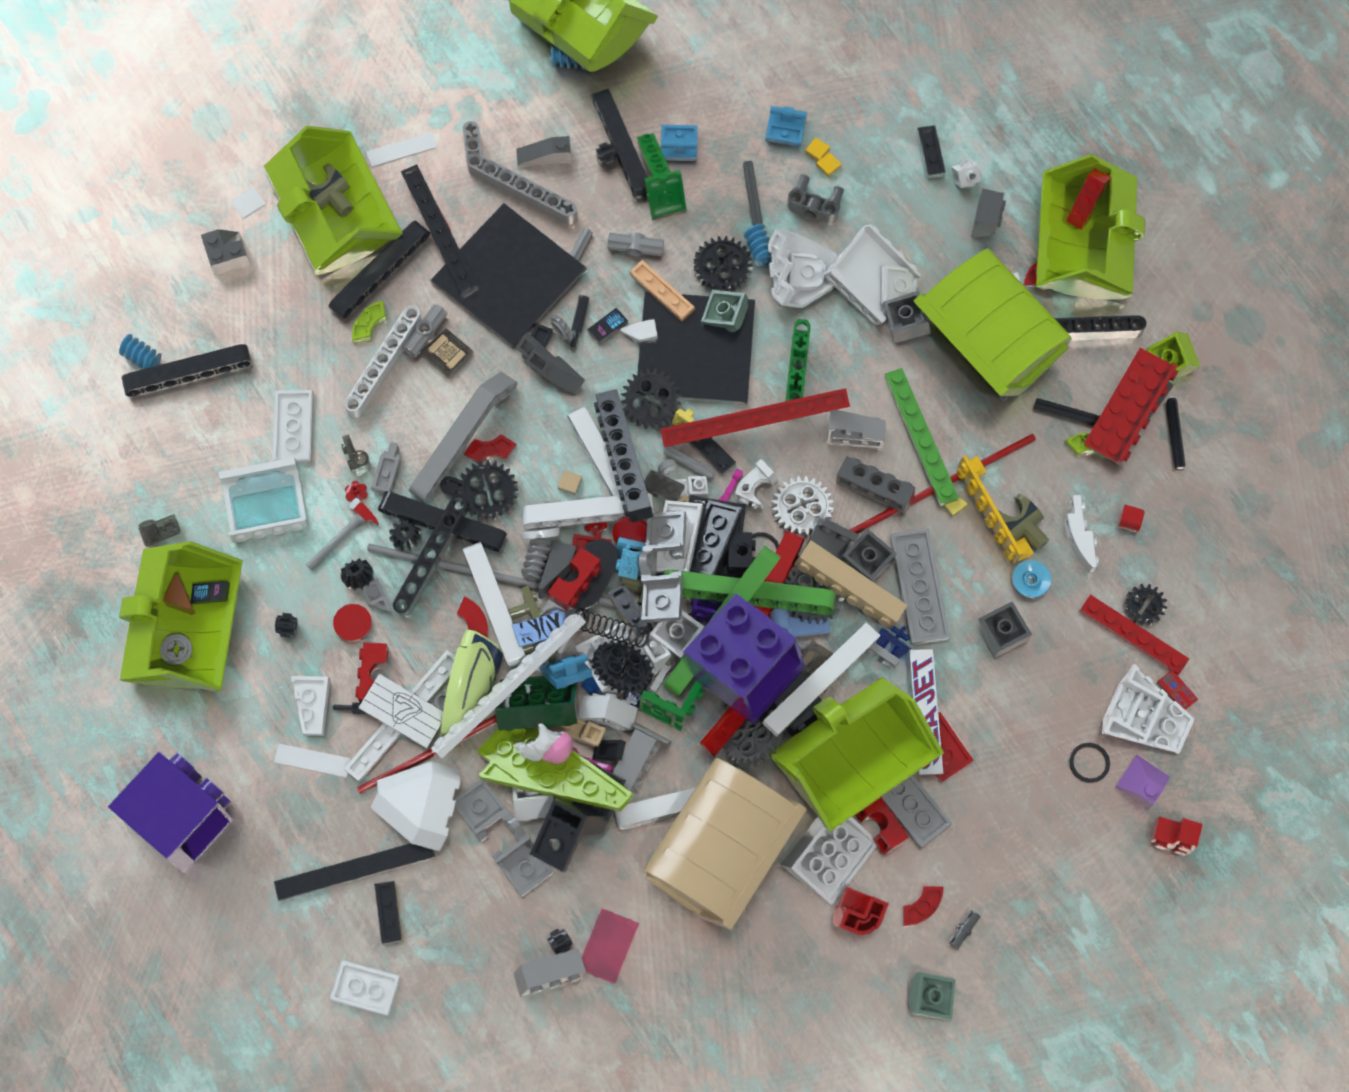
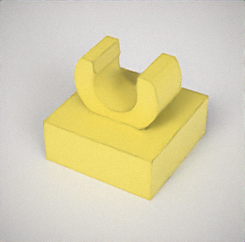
[672,409,695,426]

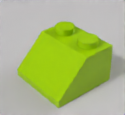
[1146,331,1201,378]

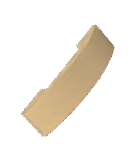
[548,719,607,747]

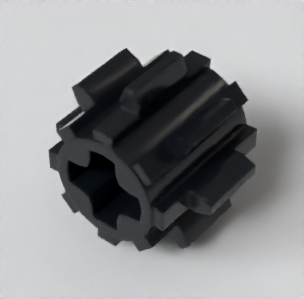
[595,142,618,166]
[275,613,298,638]
[547,928,573,954]

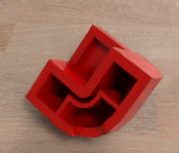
[832,886,889,936]

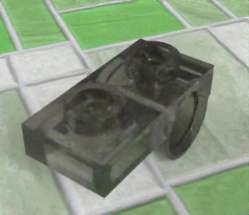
[341,434,371,476]
[644,470,685,501]
[138,514,182,547]

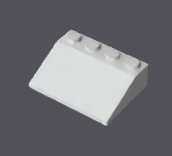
[781,817,877,906]

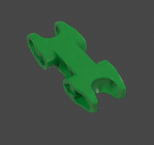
[785,319,811,401]

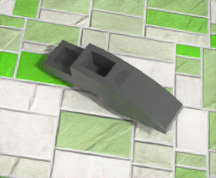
[516,333,585,394]

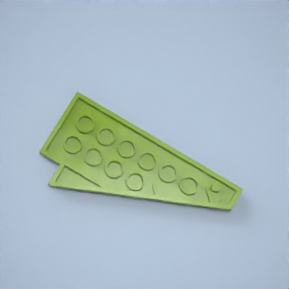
[477,727,634,812]

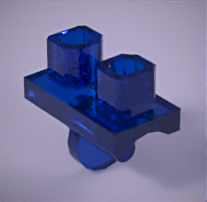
[876,626,912,660]

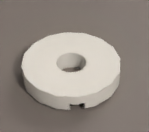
[522,527,560,540]

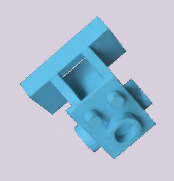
[615,537,646,580]

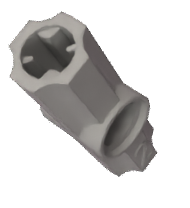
[607,232,664,256]
[402,304,447,357]

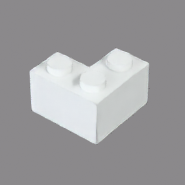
[578,693,638,731]

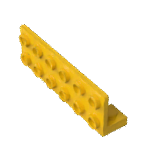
[957,455,1034,565]

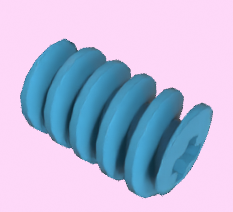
[551,44,585,69]
[744,224,772,266]
[119,334,161,369]

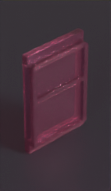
[582,909,639,984]

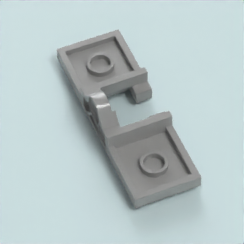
[639,511,687,623]
[453,779,554,897]

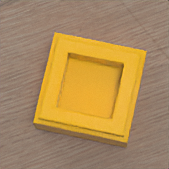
[805,137,830,161]
[816,152,842,177]

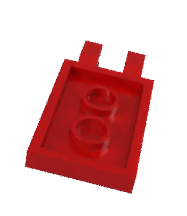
[935,712,974,783]

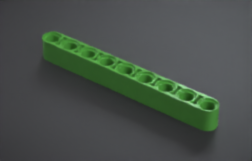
[663,546,781,697]
[664,570,836,615]

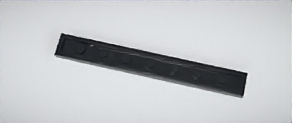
[400,164,478,296]
[274,843,436,902]

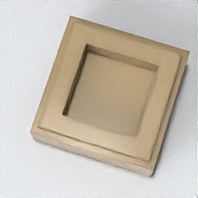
[558,470,582,495]

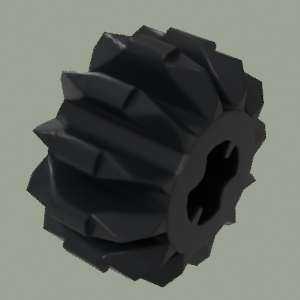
[389,518,422,551]
[341,558,374,591]

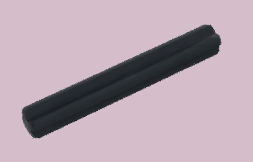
[1034,398,1100,426]
[1166,398,1186,469]

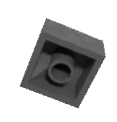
[971,189,1006,238]
[201,229,250,276]
[883,291,931,343]
[841,529,897,581]
[978,601,1032,658]

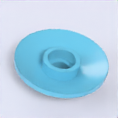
[1012,560,1051,598]

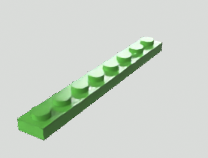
[884,368,959,506]

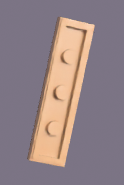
[629,260,695,322]

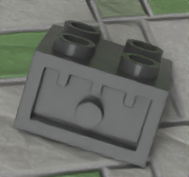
[805,518,859,560]

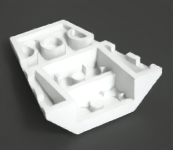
[1102,664,1194,753]

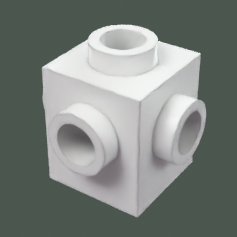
[951,159,982,188]

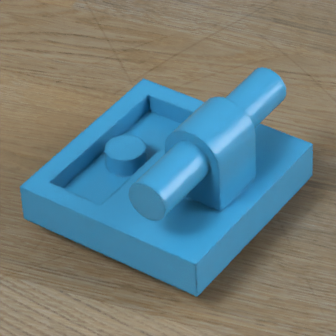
[765,106,807,147]
[661,125,698,161]
[540,654,593,689]

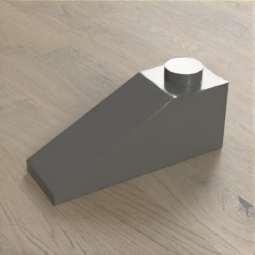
[516,136,572,166]
[538,541,576,599]

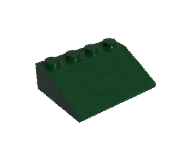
[495,676,578,731]

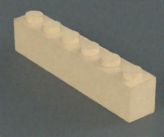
[794,540,907,629]

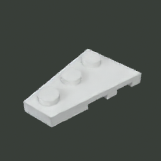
[291,676,330,736]

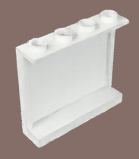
[823,224,921,326]

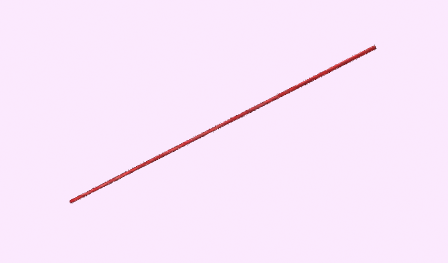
[356,434,1036,794]

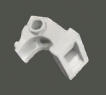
[735,459,778,509]

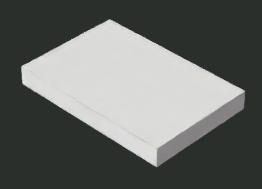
[330,960,401,1017]

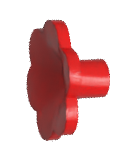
[345,481,368,502]

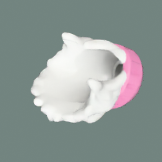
[515,724,573,764]

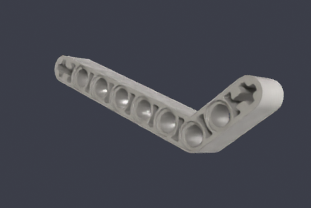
[463,121,578,224]
[409,372,518,502]

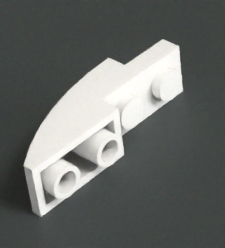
[1064,495,1099,573]

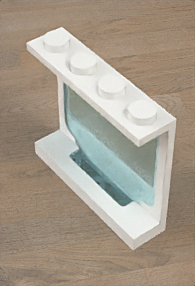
[219,457,308,542]

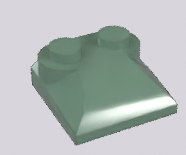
[701,290,748,332]
[909,972,956,1020]

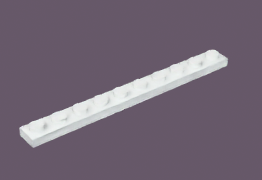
[431,613,586,758]

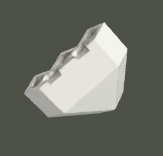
[768,229,840,308]
[370,761,460,851]

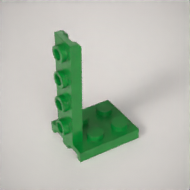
[636,133,687,218]
[639,680,705,732]

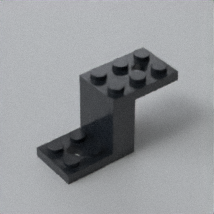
[530,763,626,872]

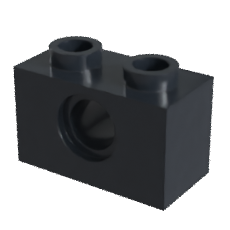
[728,532,756,575]

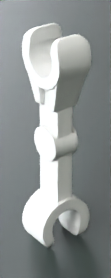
[647,661,675,693]

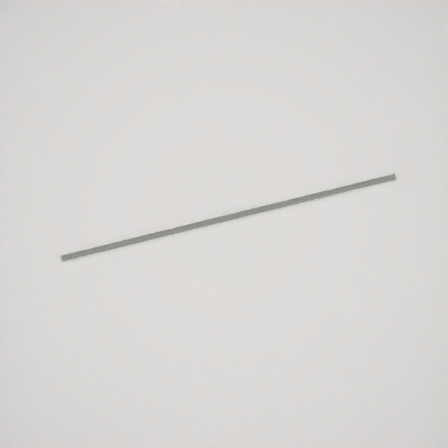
[367,544,818,653]

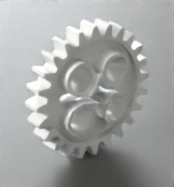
[772,476,834,537]

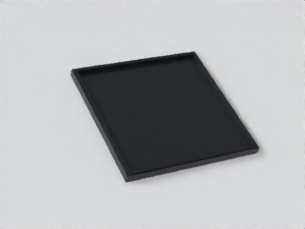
[431,203,587,348]
[636,291,755,405]

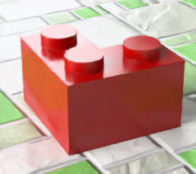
[1150,816,1203,855]

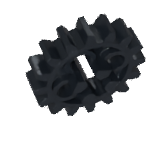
[1124,584,1167,626]

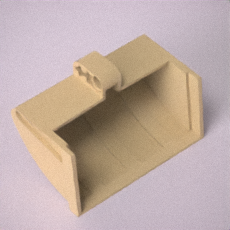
[643,758,807,930]

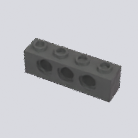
[836,456,916,514]

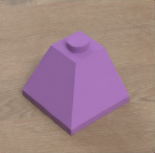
[1115,755,1170,809]

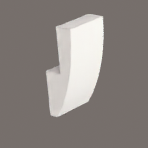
[666,476,708,500]

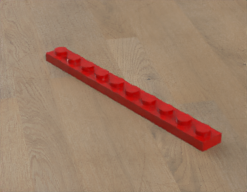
[660,388,850,447]

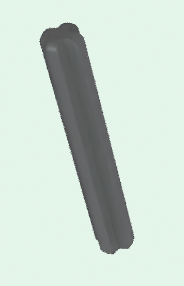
[743,160,763,226]

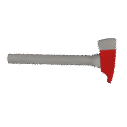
[306,497,379,570]

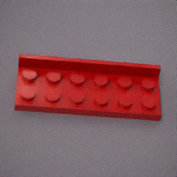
[1083,348,1179,465]

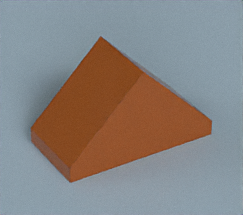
[163,574,196,615]

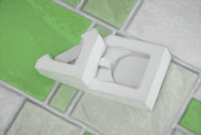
[620,319,658,343]

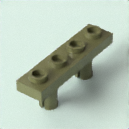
[508,586,558,663]

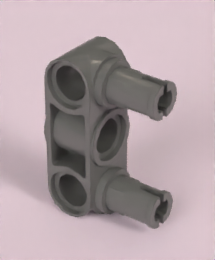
[787,174,844,224]

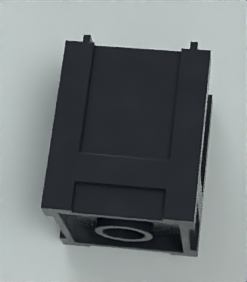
[769,672,822,737]

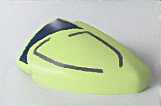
[441,630,504,737]

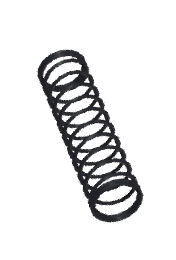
[573,609,649,648]

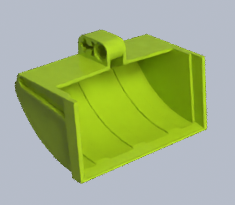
[508,0,658,72]
[264,125,403,275]
[1036,154,1145,300]
[914,248,1072,396]
[119,541,243,692]
[770,677,944,832]

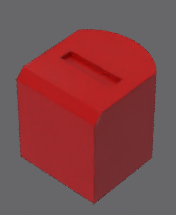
[1117,504,1145,533]

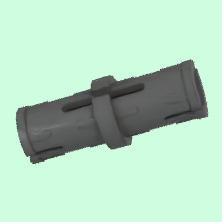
[947,910,981,950]

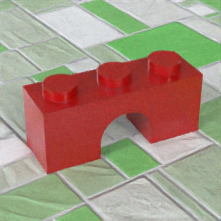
[1066,168,1111,230]
[548,547,602,611]
[355,642,389,703]
[855,796,909,856]

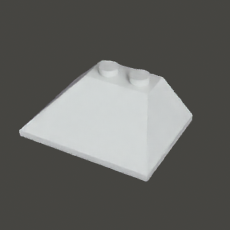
[575,621,671,693]

